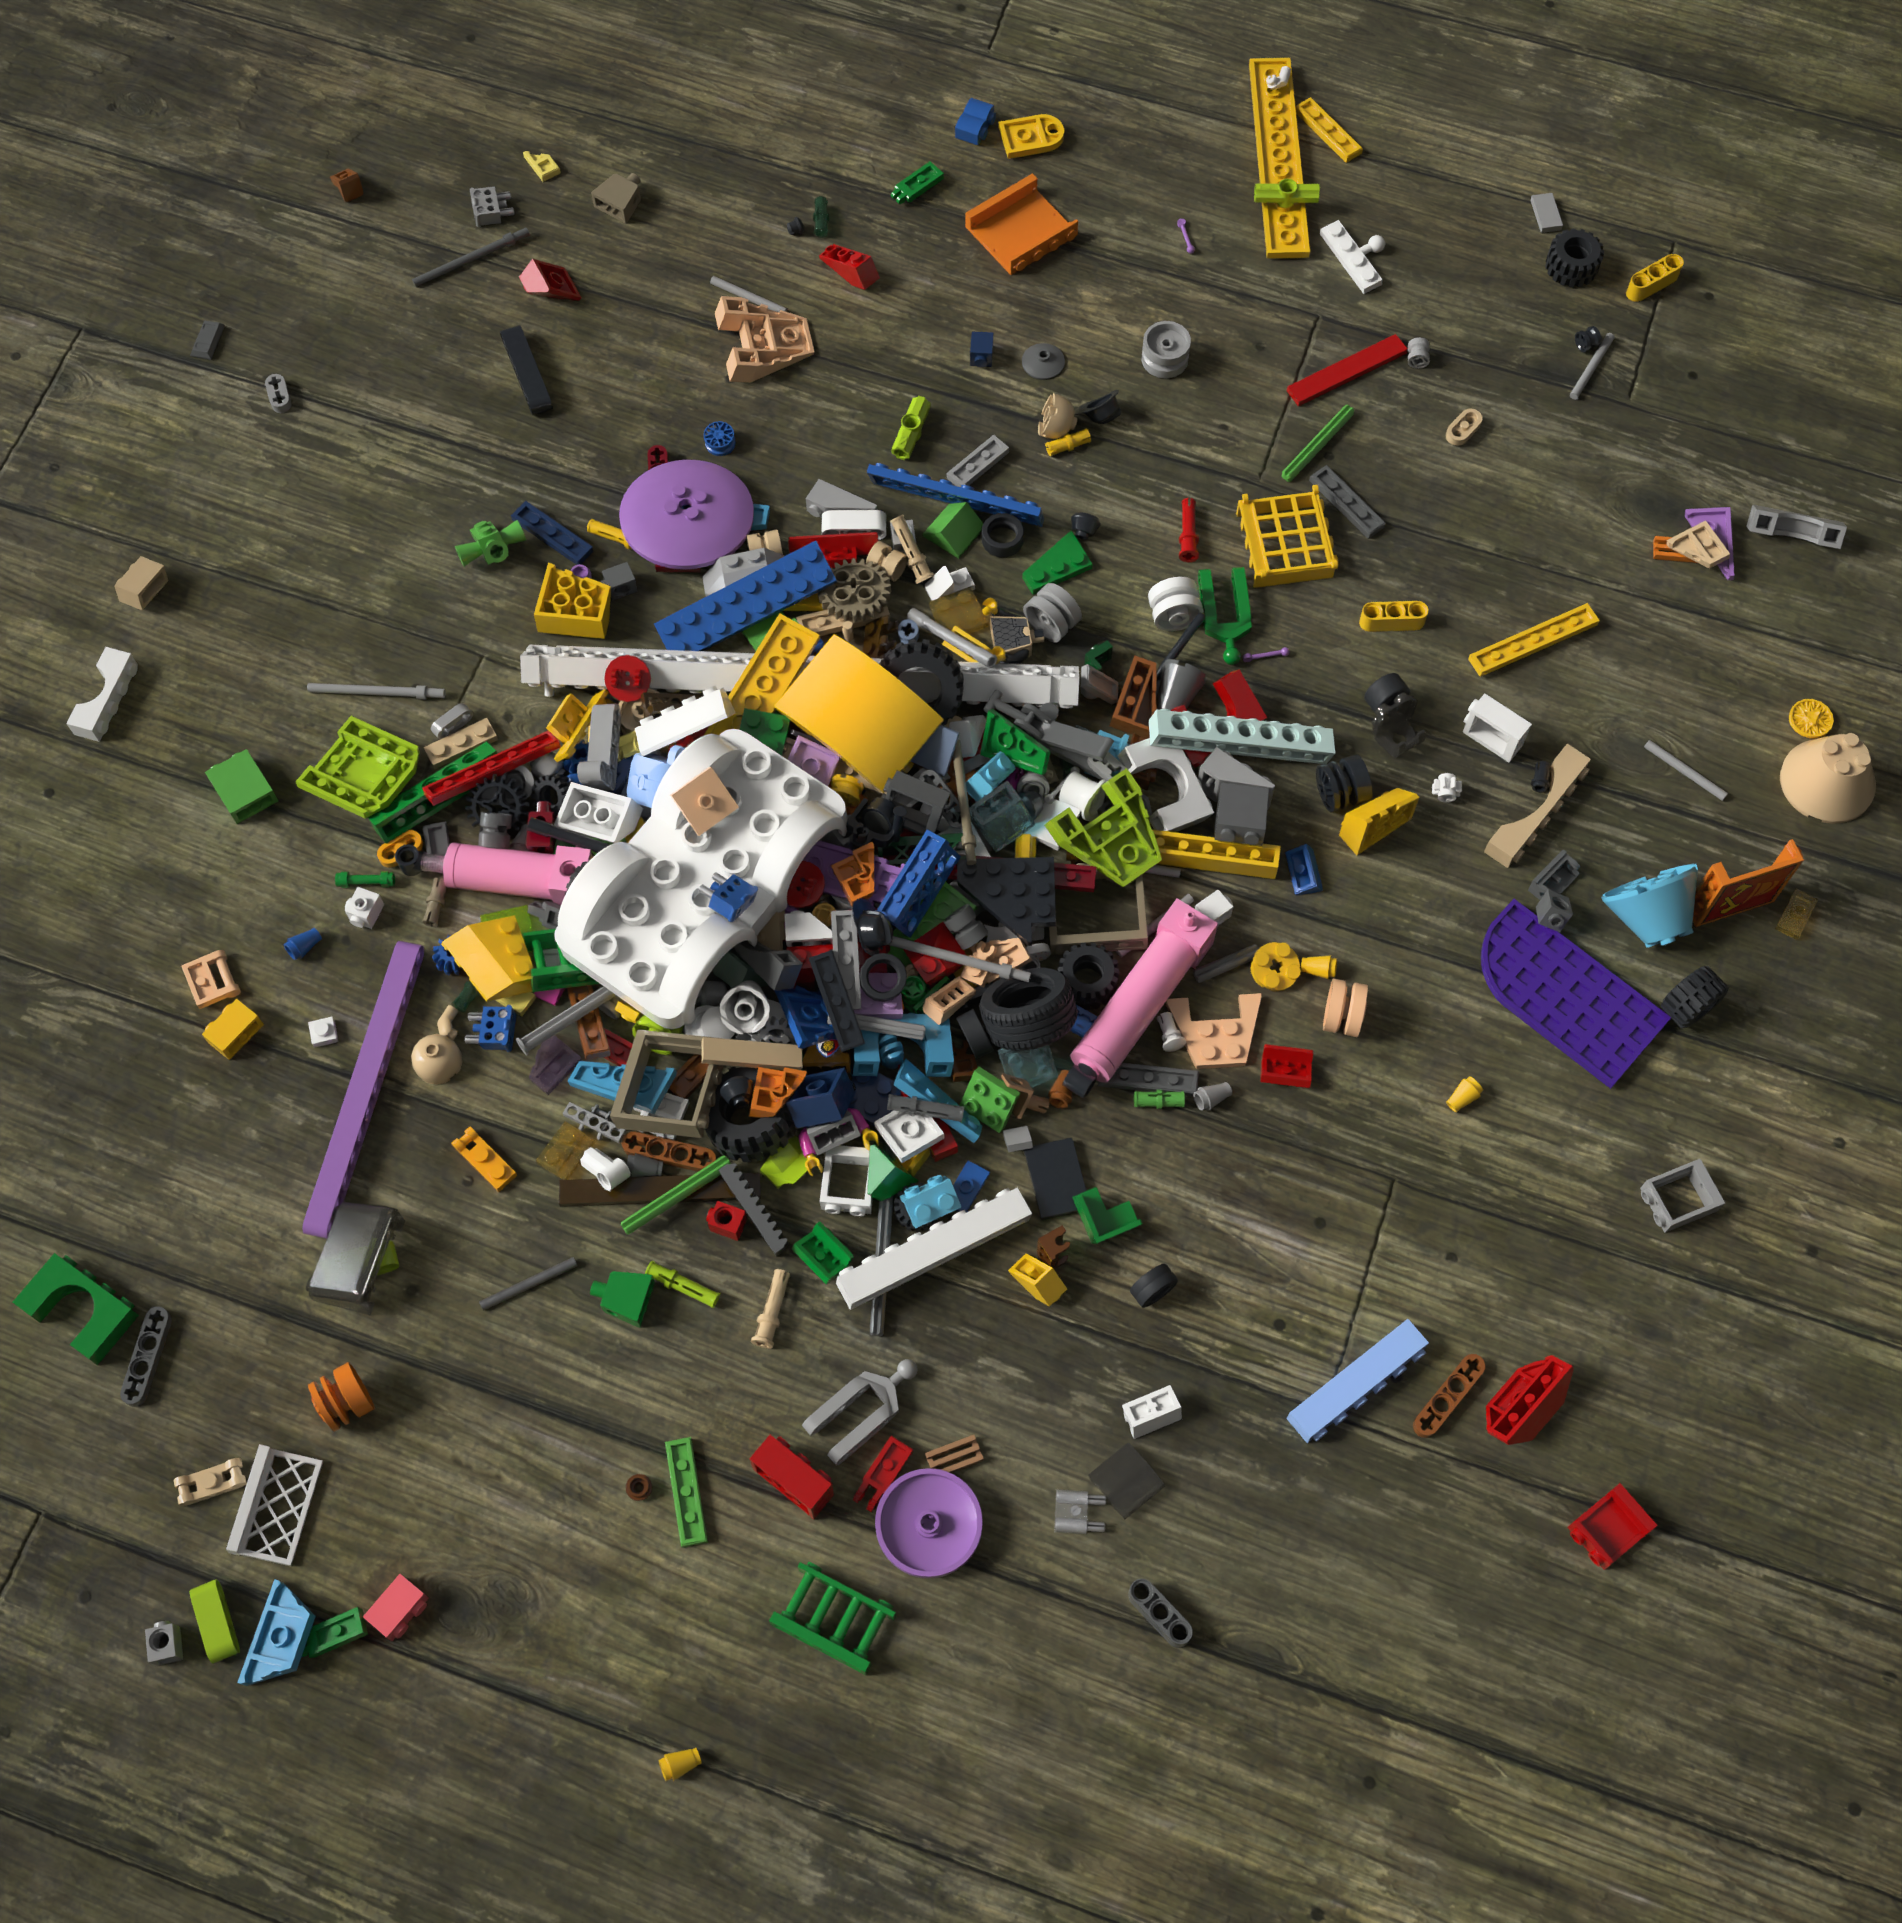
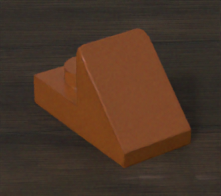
[330,168,364,202]

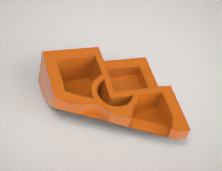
[831,842,875,906]
[749,1067,807,1117]

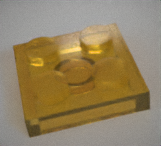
[929,587,988,637]

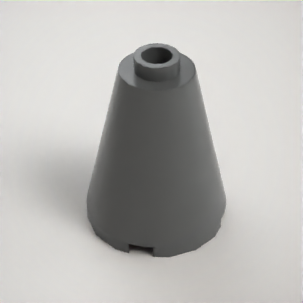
[1156,659,1207,710]

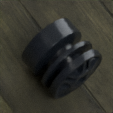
[1316,754,1372,813]

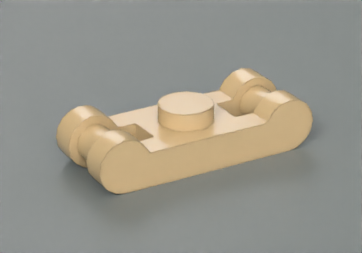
[173,1458,247,1506]

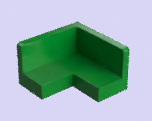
[1072,1187,1143,1244]

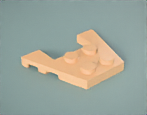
[1166,993,1261,1069]

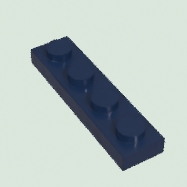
[511,501,594,565]

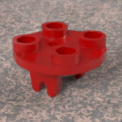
[604,655,651,702]
[787,861,825,909]

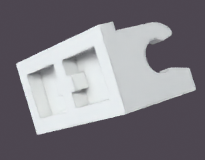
[1122,1385,1182,1439]

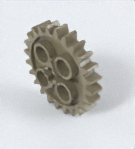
[818,558,891,623]

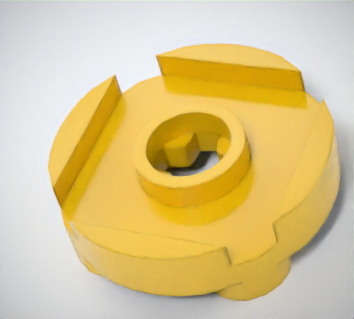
[1250,942,1301,992]

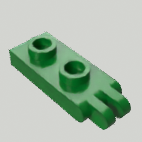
[891,161,944,205]
[301,1607,368,1658]

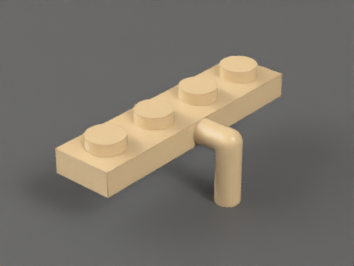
[796,607,890,641]

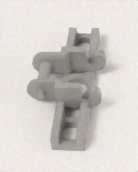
[563,1102,626,1144]

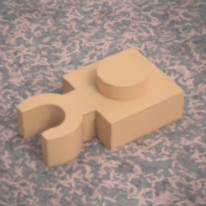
[960,941,997,988]

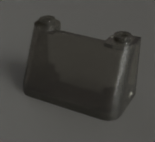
[306,1202,405,1315]

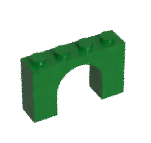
[12,1253,139,1366]

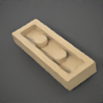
[424,718,498,769]

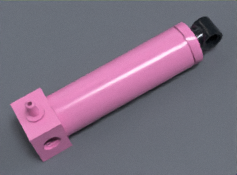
[1062,899,1218,1099]

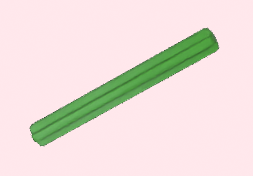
[1282,405,1354,482]
[621,1155,731,1234]

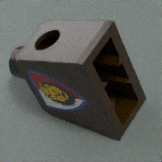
[802,1038,852,1081]

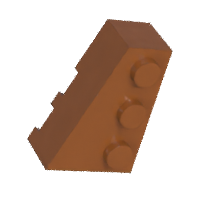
[1109,655,1156,738]

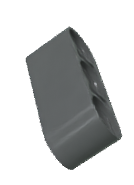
[1128,1578,1193,1648]

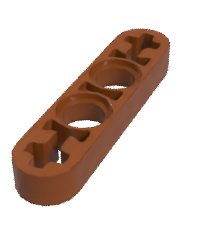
[621,1132,717,1172]
[1413,1354,1485,1438]

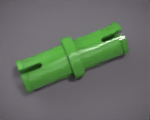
[1134,1089,1185,1109]

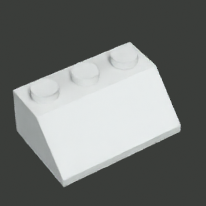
[554,782,643,843]
[785,911,833,947]

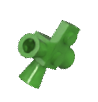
[455,520,526,567]

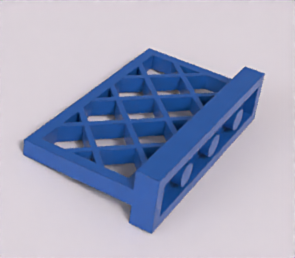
[877,830,961,938]

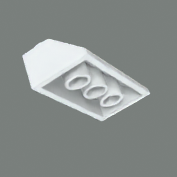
[635,686,735,756]

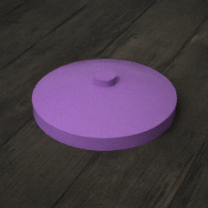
[875,1468,982,1578]

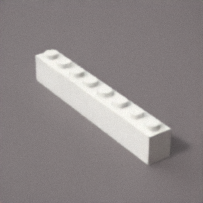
[836,1187,1032,1310]

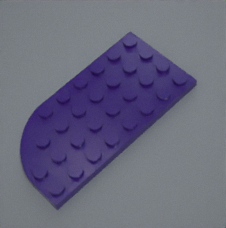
[1481,899,1671,1089]

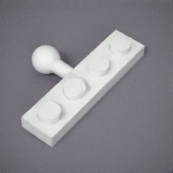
[1320,220,1385,294]

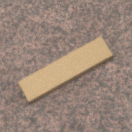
[701,1037,802,1070]

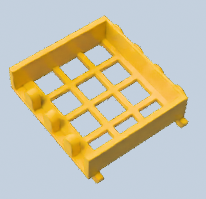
[1236,485,1338,588]

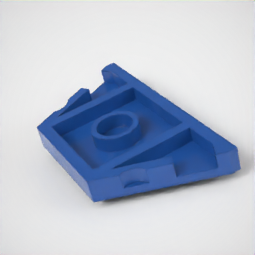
[774,985,836,1049]

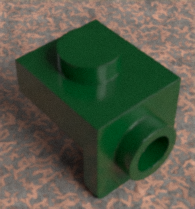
[1084,640,1113,672]

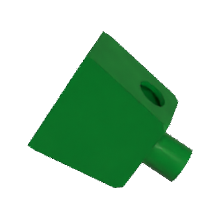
[590,1271,655,1328]

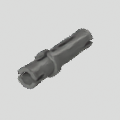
[887,1094,964,1122]

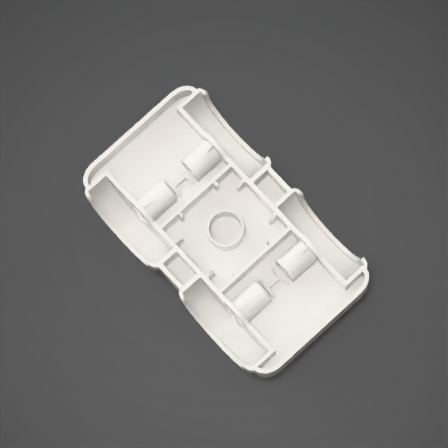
[555,729,847,1029]

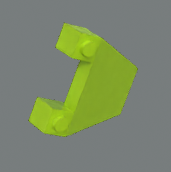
[1044,768,1162,887]

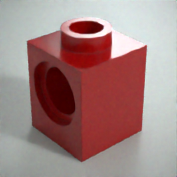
[706,1201,748,1241]

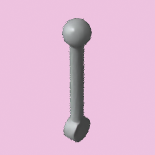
[1044,766,1080,804]

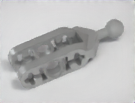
[802,1359,918,1466]

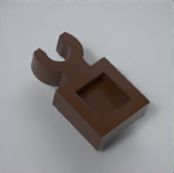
[951,1040,977,1082]

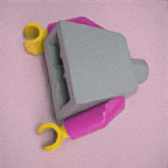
[799,1108,879,1176]

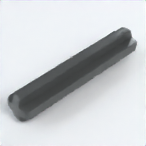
[1193,944,1259,983]

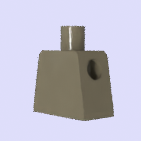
[591,173,641,224]

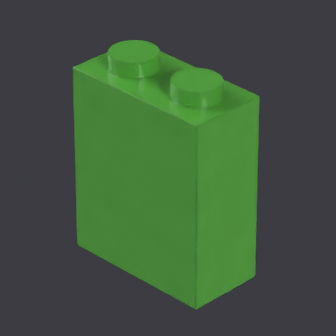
[205,749,278,824]

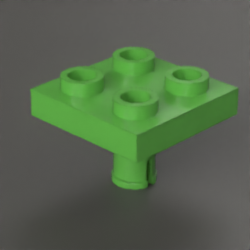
[959,1067,1020,1133]

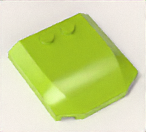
[296,716,420,819]

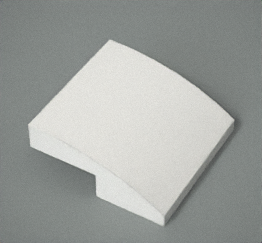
[1016,798,1081,851]

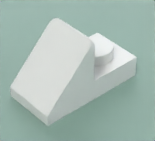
[925,566,975,605]
[949,715,986,757]

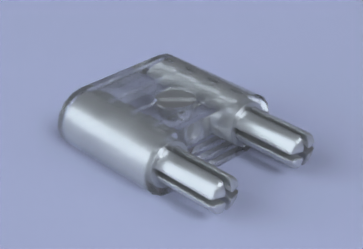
[1054,1489,1106,1534]

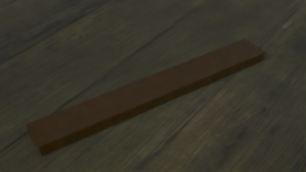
[559,1172,761,1207]

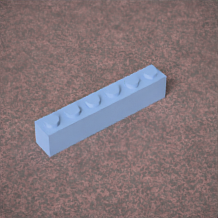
[1287,1319,1429,1443]

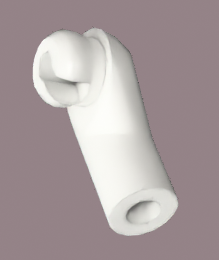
[1266,66,1291,90]

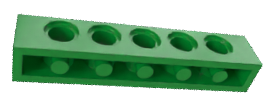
[368,741,497,844]

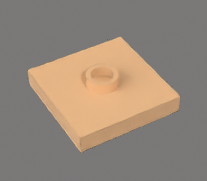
[670,767,739,836]

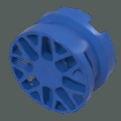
[704,421,736,456]

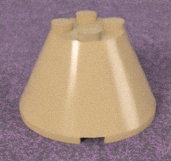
[1780,733,1876,824]

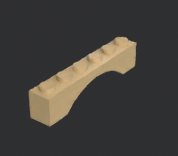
[1484,744,1591,868]

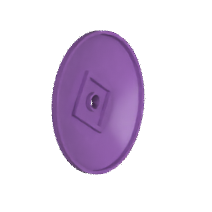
[619,460,754,569]

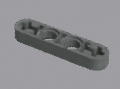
[120,1307,172,1407]

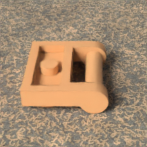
[181,950,241,1009]

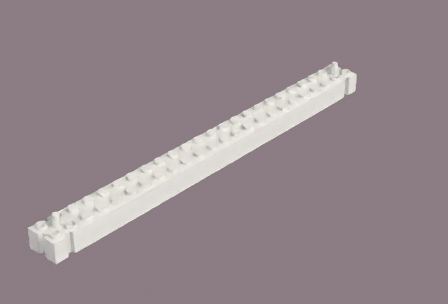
[520,644,1079,717]

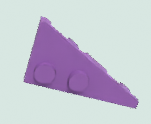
[1685,507,1734,580]

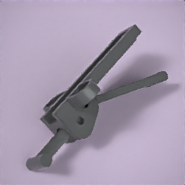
[983,690,1114,780]

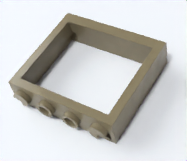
[1049,863,1148,955]
[610,1030,723,1138]

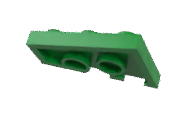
[1022,531,1092,595]
[980,709,1050,775]

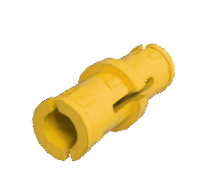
[1045,429,1091,456]

